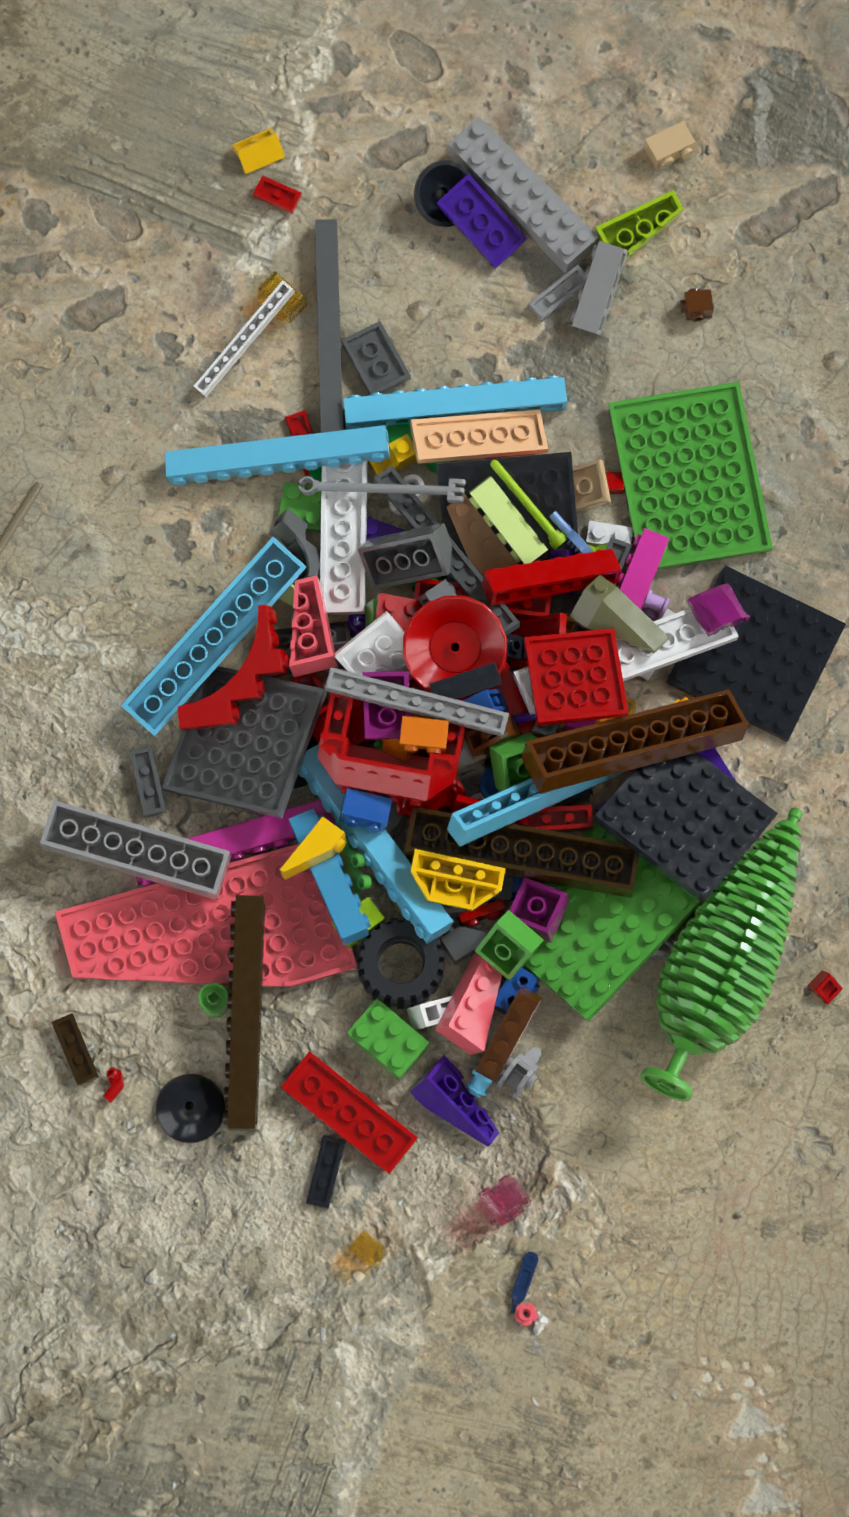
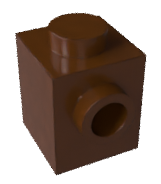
[680,288,714,322]

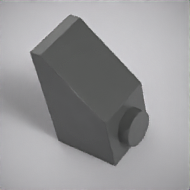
[440,926,489,965]

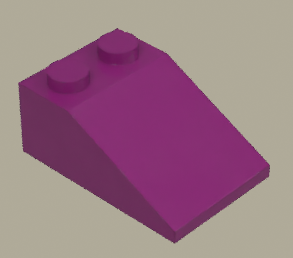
[362,671,410,740]

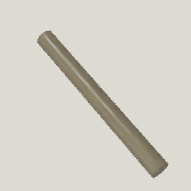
[0,482,43,555]

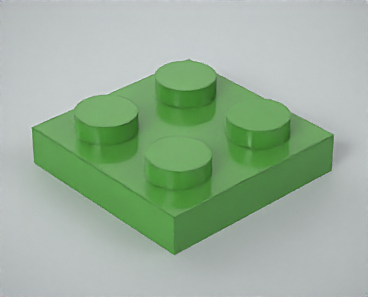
[279,482,321,533]

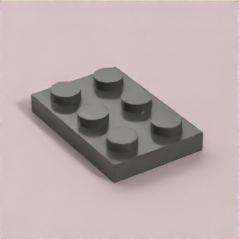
[341,321,411,394]

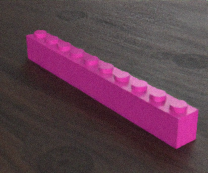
[563,528,669,732]
[135,800,337,887]

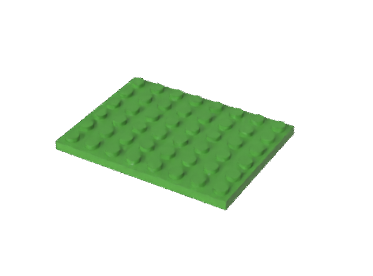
[608,382,773,570]
[524,822,701,1022]

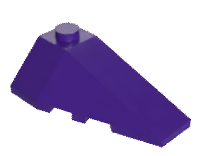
[409,1055,499,1147]

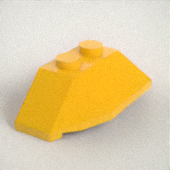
[410,849,505,911]

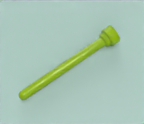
[490,460,568,550]

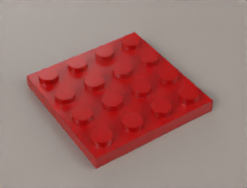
[523,628,629,726]

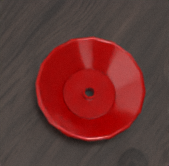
[403,595,507,700]

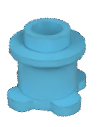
[467,1069,494,1097]

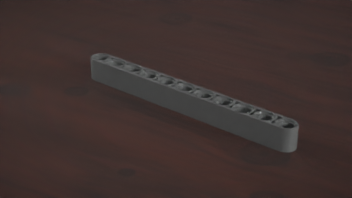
[315,219,343,433]

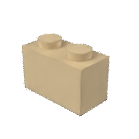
[644,120,696,169]

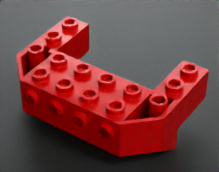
[318,693,467,808]

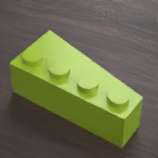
[594,190,684,262]

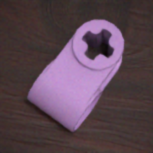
[641,589,670,621]

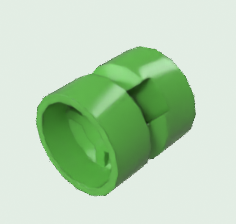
[198,983,229,1018]

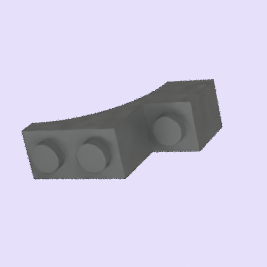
[269,508,321,580]

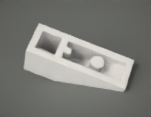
[407,996,452,1031]

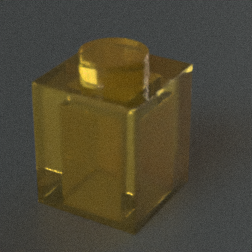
[349,1230,386,1269]

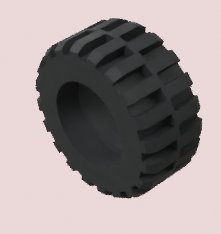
[357,918,445,1009]

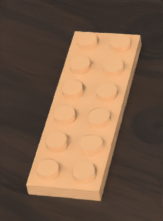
[410,409,548,464]

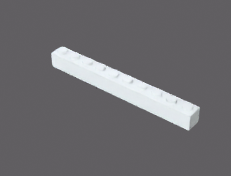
[194,280,295,397]

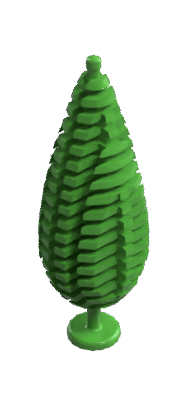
[639,807,803,1102]

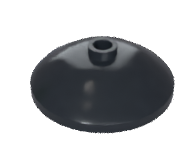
[414,160,473,227]
[156,1074,225,1143]

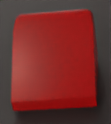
[605,472,624,494]
[807,970,843,1005]

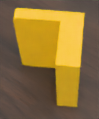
[232,128,285,174]

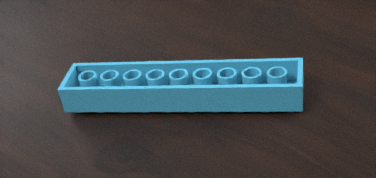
[121,537,306,736]

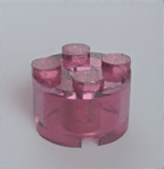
[477,1174,532,1228]

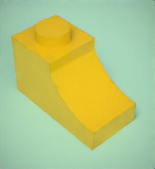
[369,434,417,476]

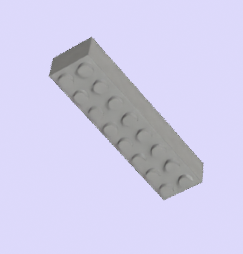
[447,116,599,274]
[40,800,231,900]

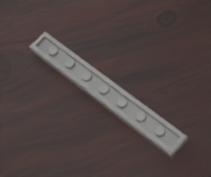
[324,667,509,737]

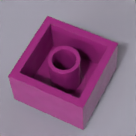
[509,877,569,943]

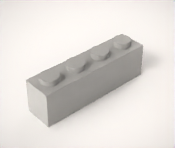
[571,241,628,335]

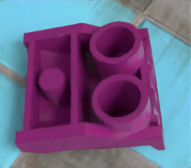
[687,583,750,637]

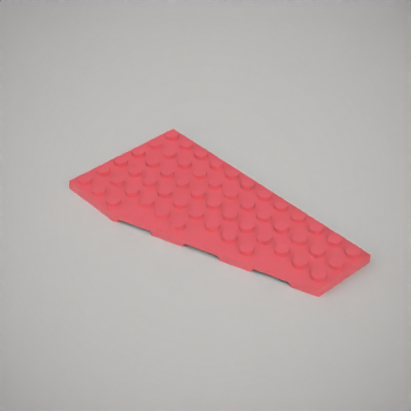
[55,844,357,988]

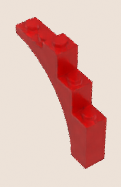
[177,604,289,731]

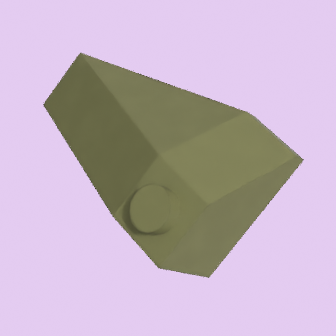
[570,575,669,653]

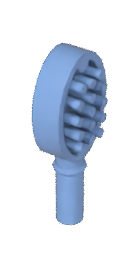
[549,511,593,554]

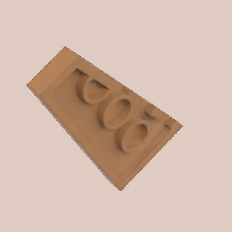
[446,494,518,577]

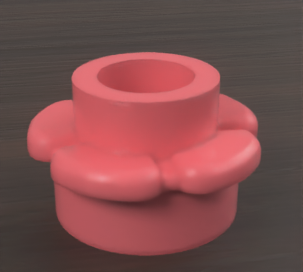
[514,1303,537,1326]

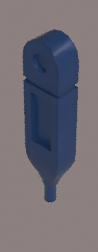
[510,1252,539,1314]

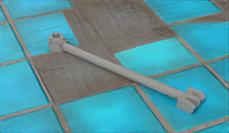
[298,476,466,503]

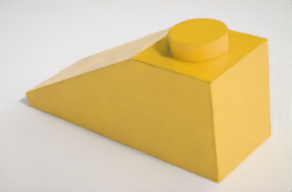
[280,817,346,879]

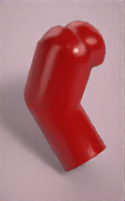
[103,1067,124,1103]

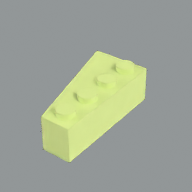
[469,476,548,564]

